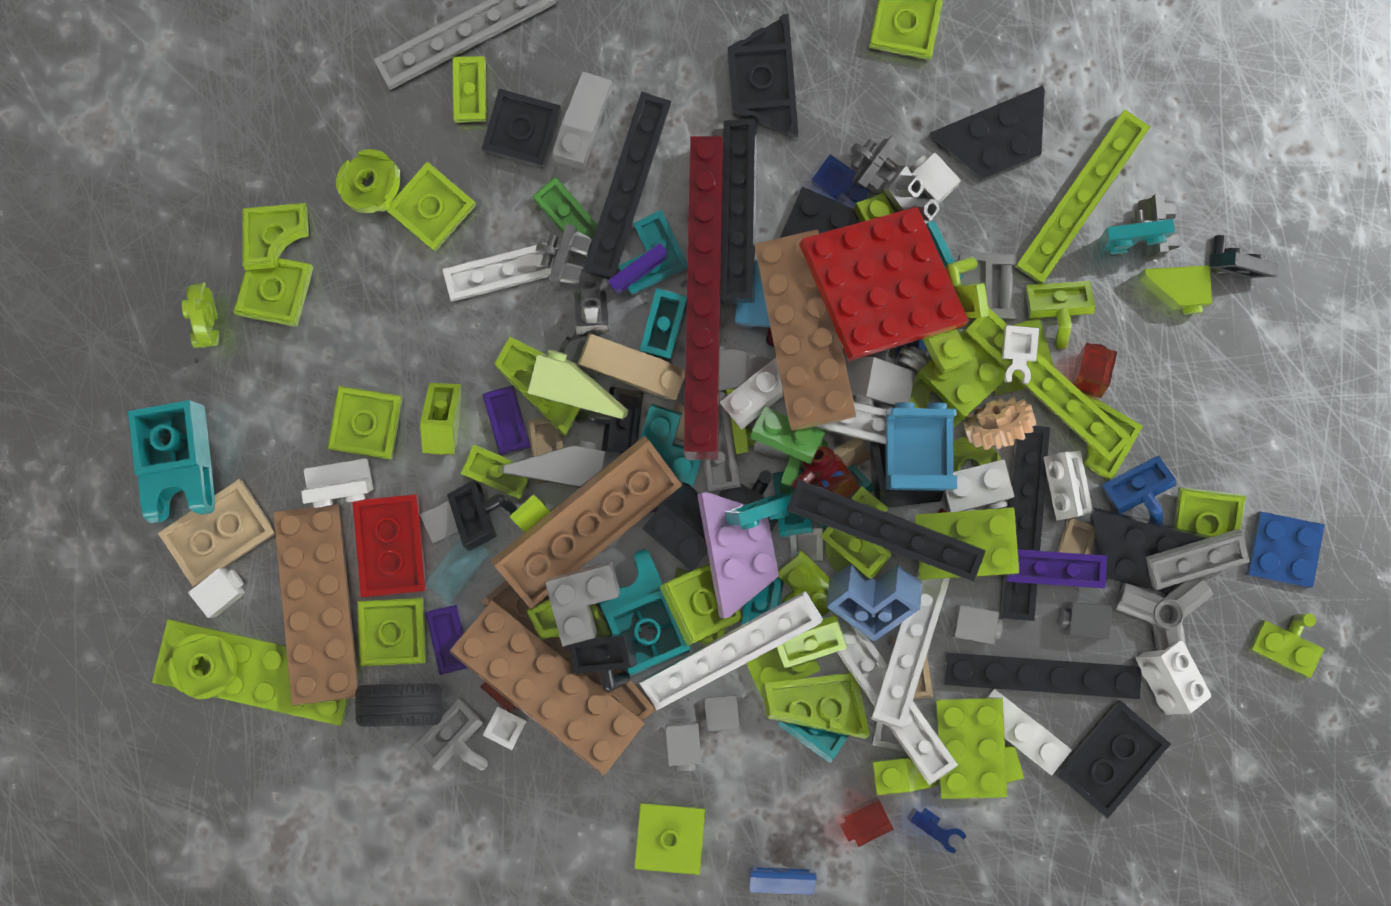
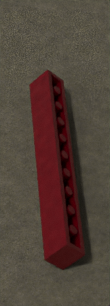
[684,136,723,460]

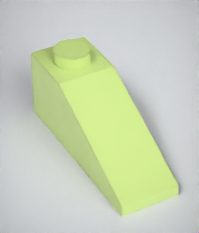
[528,350,628,419]

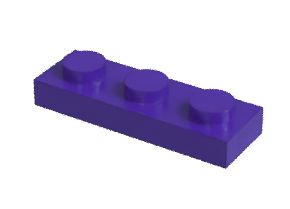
[1005,549,1107,589]

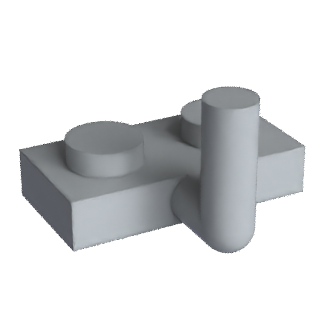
[414,699,488,770]

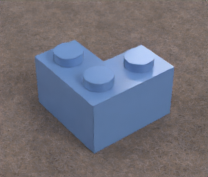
[826,563,922,641]

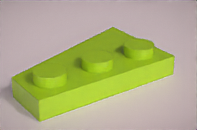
[494,336,595,438]
[761,673,870,739]

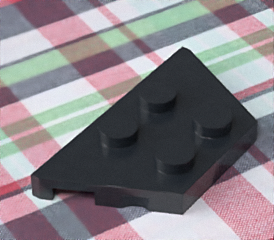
[728,14,798,137]
[929,85,1045,181]
[1091,507,1212,594]

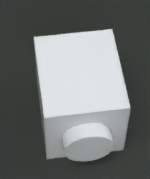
[910,153,961,204]
[188,568,246,618]

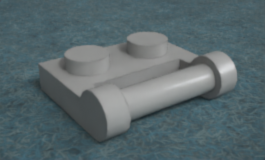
[958,254,1016,321]

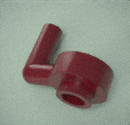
[792,446,838,489]

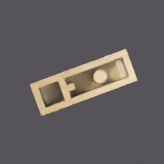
[577,334,686,400]

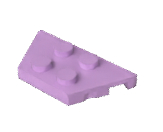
[697,492,779,618]

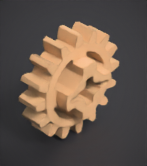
[963,398,1036,450]

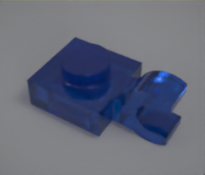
[811,154,869,204]
[907,807,966,854]

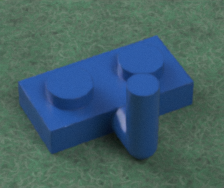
[1102,455,1176,524]

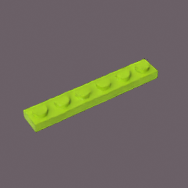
[1015,109,1151,284]
[853,193,972,375]
[964,307,1132,462]

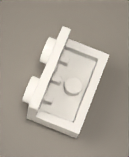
[1043,451,1092,521]
[301,458,373,508]
[944,460,1014,512]
[1136,641,1211,715]

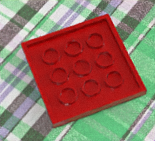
[799,206,969,361]

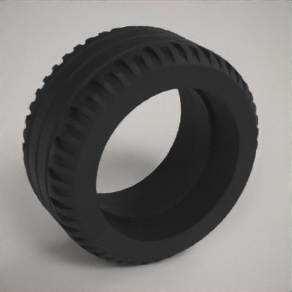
[355,683,443,727]

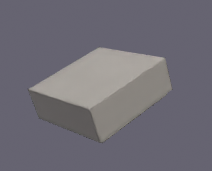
[420,501,459,544]
[704,695,740,731]

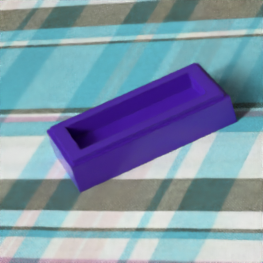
[608,243,668,295]
[482,385,531,456]
[425,604,468,675]

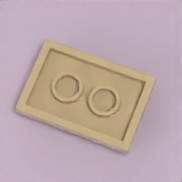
[158,479,275,587]

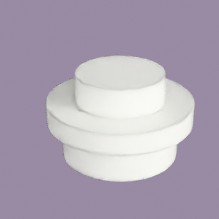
[898,346,928,374]

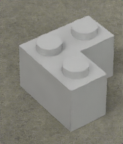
[844,355,915,410]
[545,561,620,646]

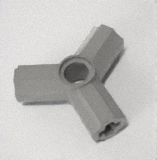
[1114,577,1214,651]

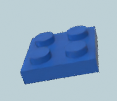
[1246,511,1325,588]

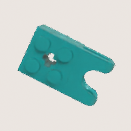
[128,400,215,524]
[598,548,691,677]

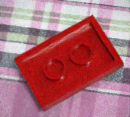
[352,494,427,597]

